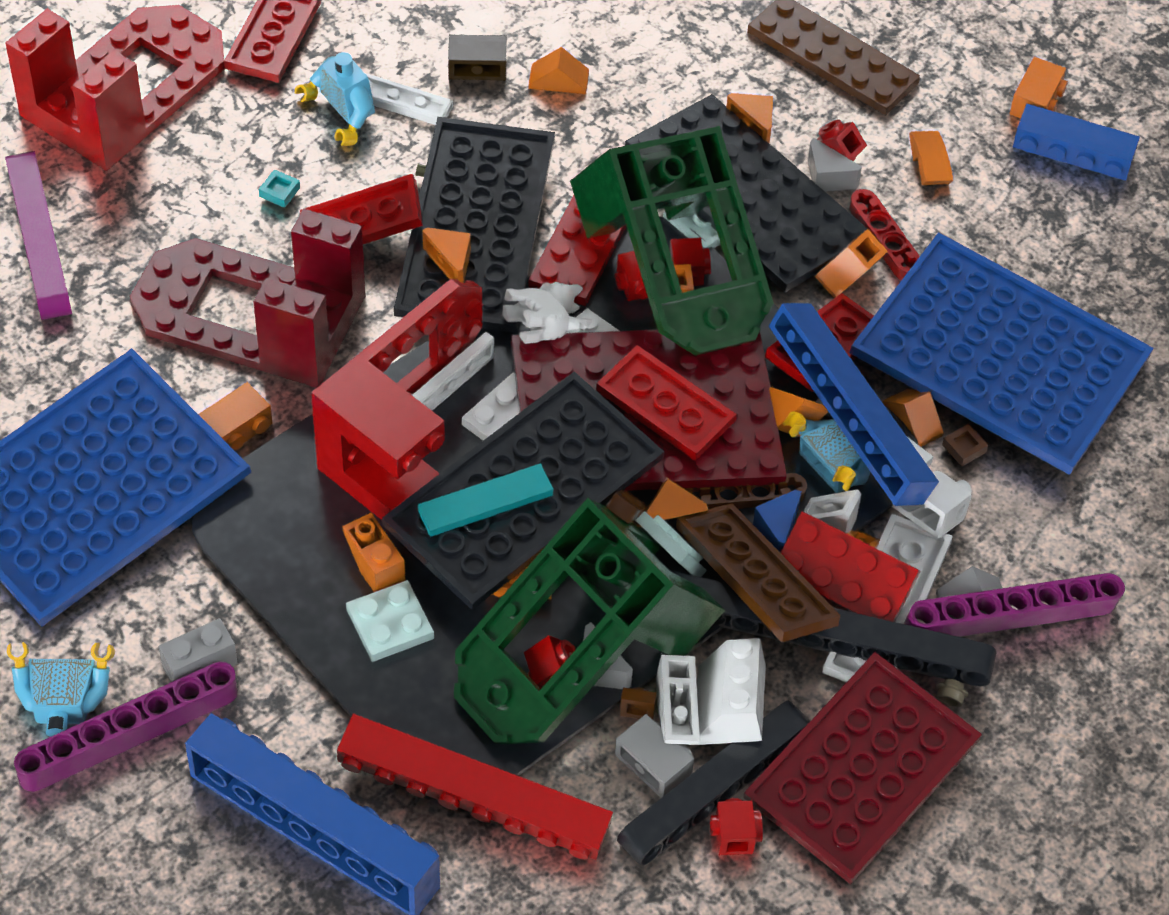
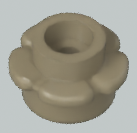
[936,679,968,707]

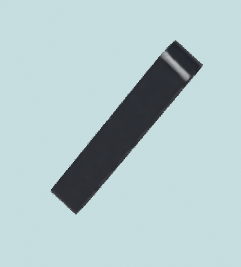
[617,700,811,866]

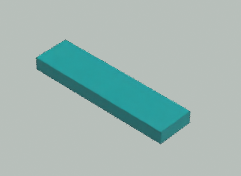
[418,463,554,537]

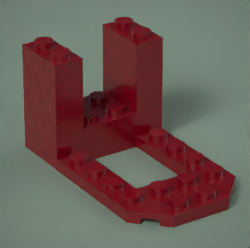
[129,208,366,388]

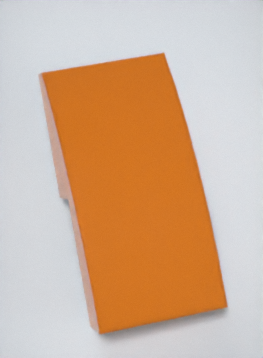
[909,131,953,185]

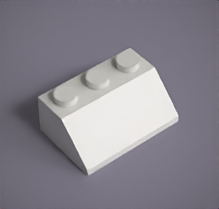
[697,638,766,745]

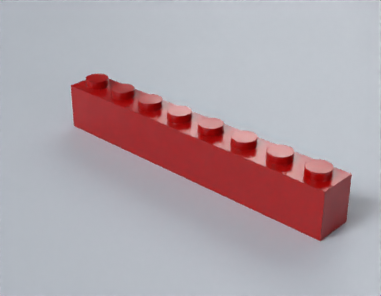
[337,713,613,860]

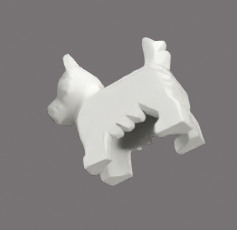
[502,282,592,344]

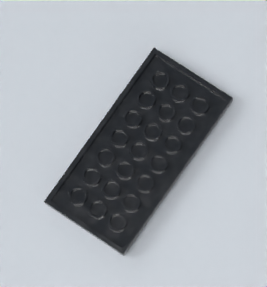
[625,94,871,292]
[394,117,555,333]
[382,372,664,610]

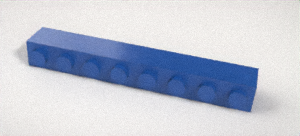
[769,303,939,506]

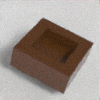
[942,424,988,466]
[620,687,657,720]

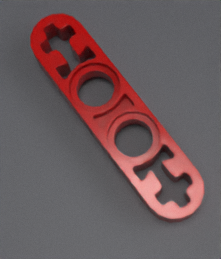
[849,189,920,280]

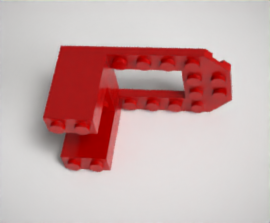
[5,4,225,171]
[311,279,482,520]

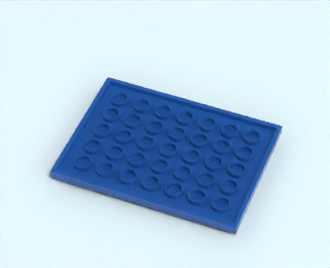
[849,232,1154,475]
[0,348,251,627]

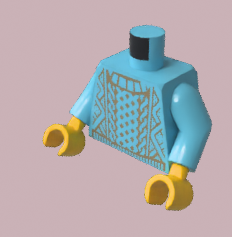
[295,52,375,146]
[783,411,870,493]
[7,642,115,737]

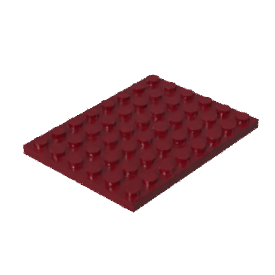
[511,330,787,491]

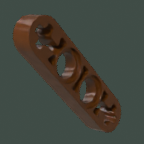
[684,473,807,509]
[606,489,648,524]

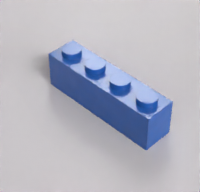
[1013,104,1140,181]

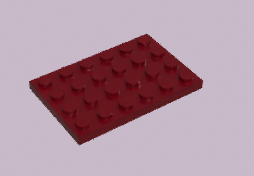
[743,652,982,885]

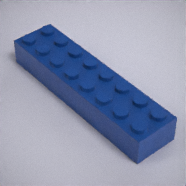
[185,713,440,915]

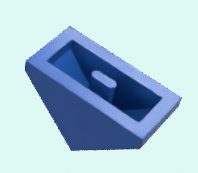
[753,490,802,553]

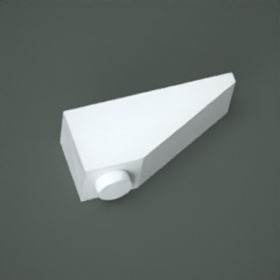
[656,655,700,745]

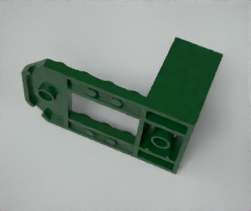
[570,126,774,356]
[454,498,725,745]

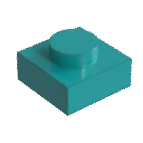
[258,169,300,208]

